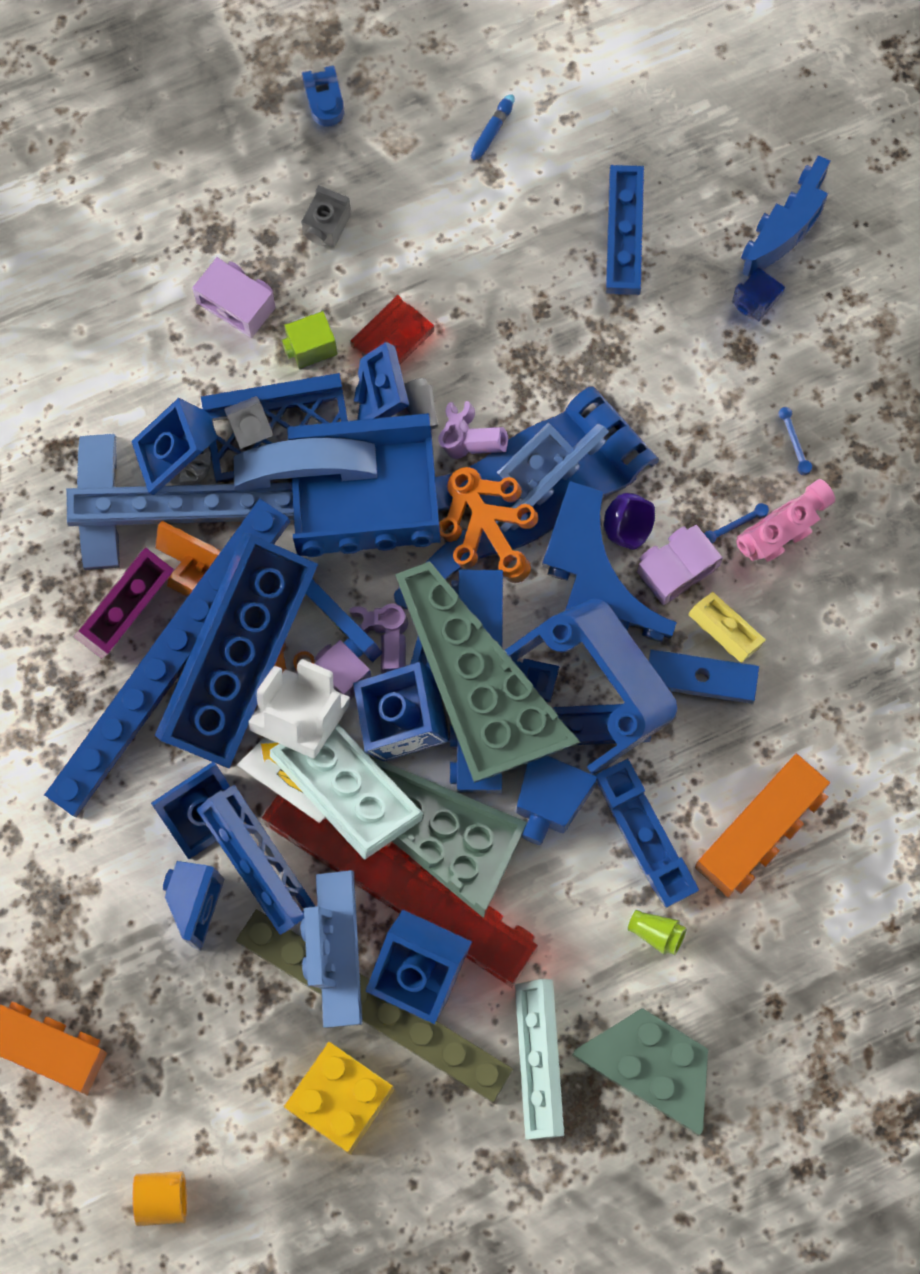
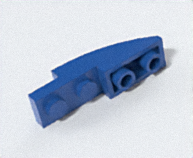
[741,155,830,277]

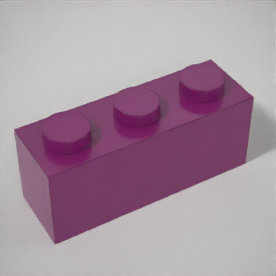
[73,547,174,659]

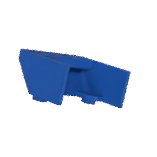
[505,599,677,776]

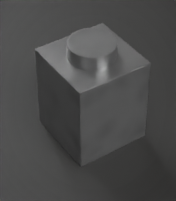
[224,396,273,449]

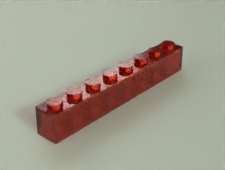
[262,794,538,989]

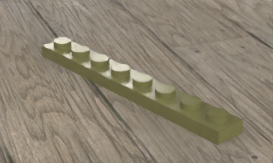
[235,909,513,1103]

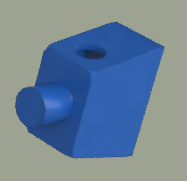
[516,756,597,845]

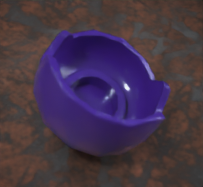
[603,493,655,550]

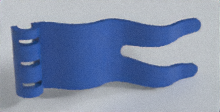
[360,386,659,609]

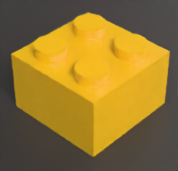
[284,1042,394,1155]

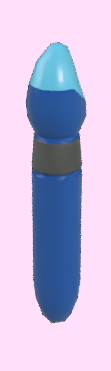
[471,94,515,160]

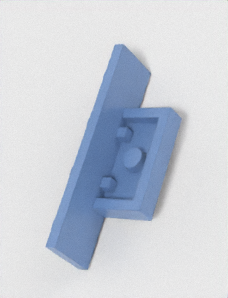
[496,423,609,532]
[300,870,362,1028]

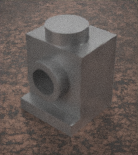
[301,185,351,247]

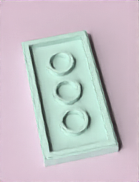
[270,724,424,860]

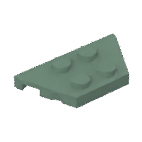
[572,1008,708,1136]

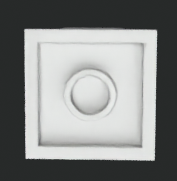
[249,659,350,759]

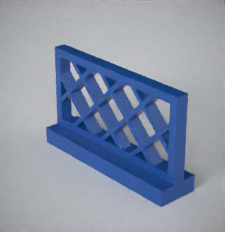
[201,373,348,483]

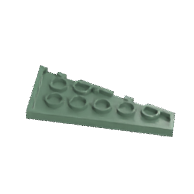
[369,755,527,918]

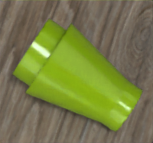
[627,910,687,955]

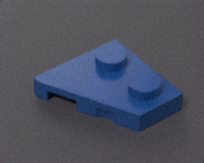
[354,342,409,420]

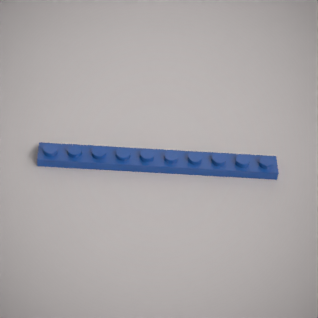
[44,498,291,817]

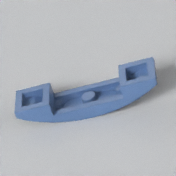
[77,434,120,570]
[234,438,377,490]

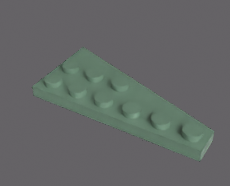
[395,561,580,783]

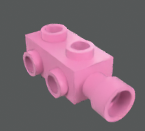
[736,479,835,562]

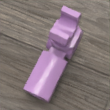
[438,401,508,459]
[350,604,408,673]

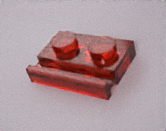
[350,295,434,365]

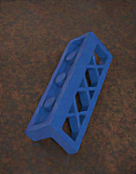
[196,785,316,935]

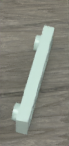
[515,979,564,1140]

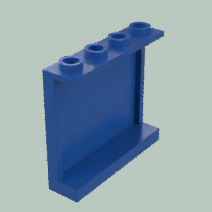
[287,413,441,558]

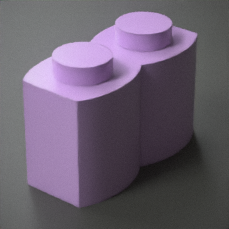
[637,525,723,605]

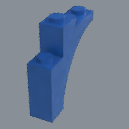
[542,481,677,642]

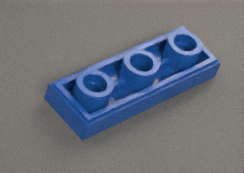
[648,649,759,704]

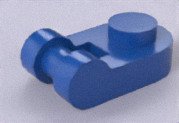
[302,65,344,127]

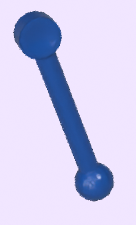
[779,407,812,475]
[704,503,769,544]

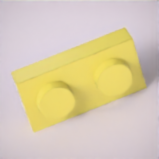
[688,592,766,663]

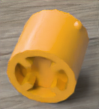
[132,1171,187,1226]

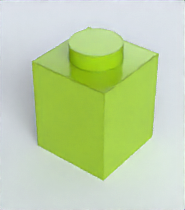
[281,311,338,369]

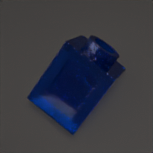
[732,267,786,322]

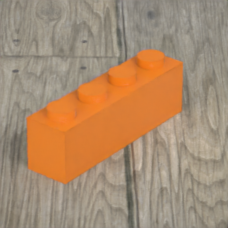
[695,753,831,898]
[0,1001,107,1096]

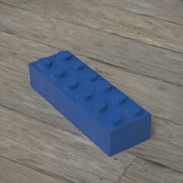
[155,533,318,769]

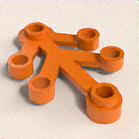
[439,467,538,583]

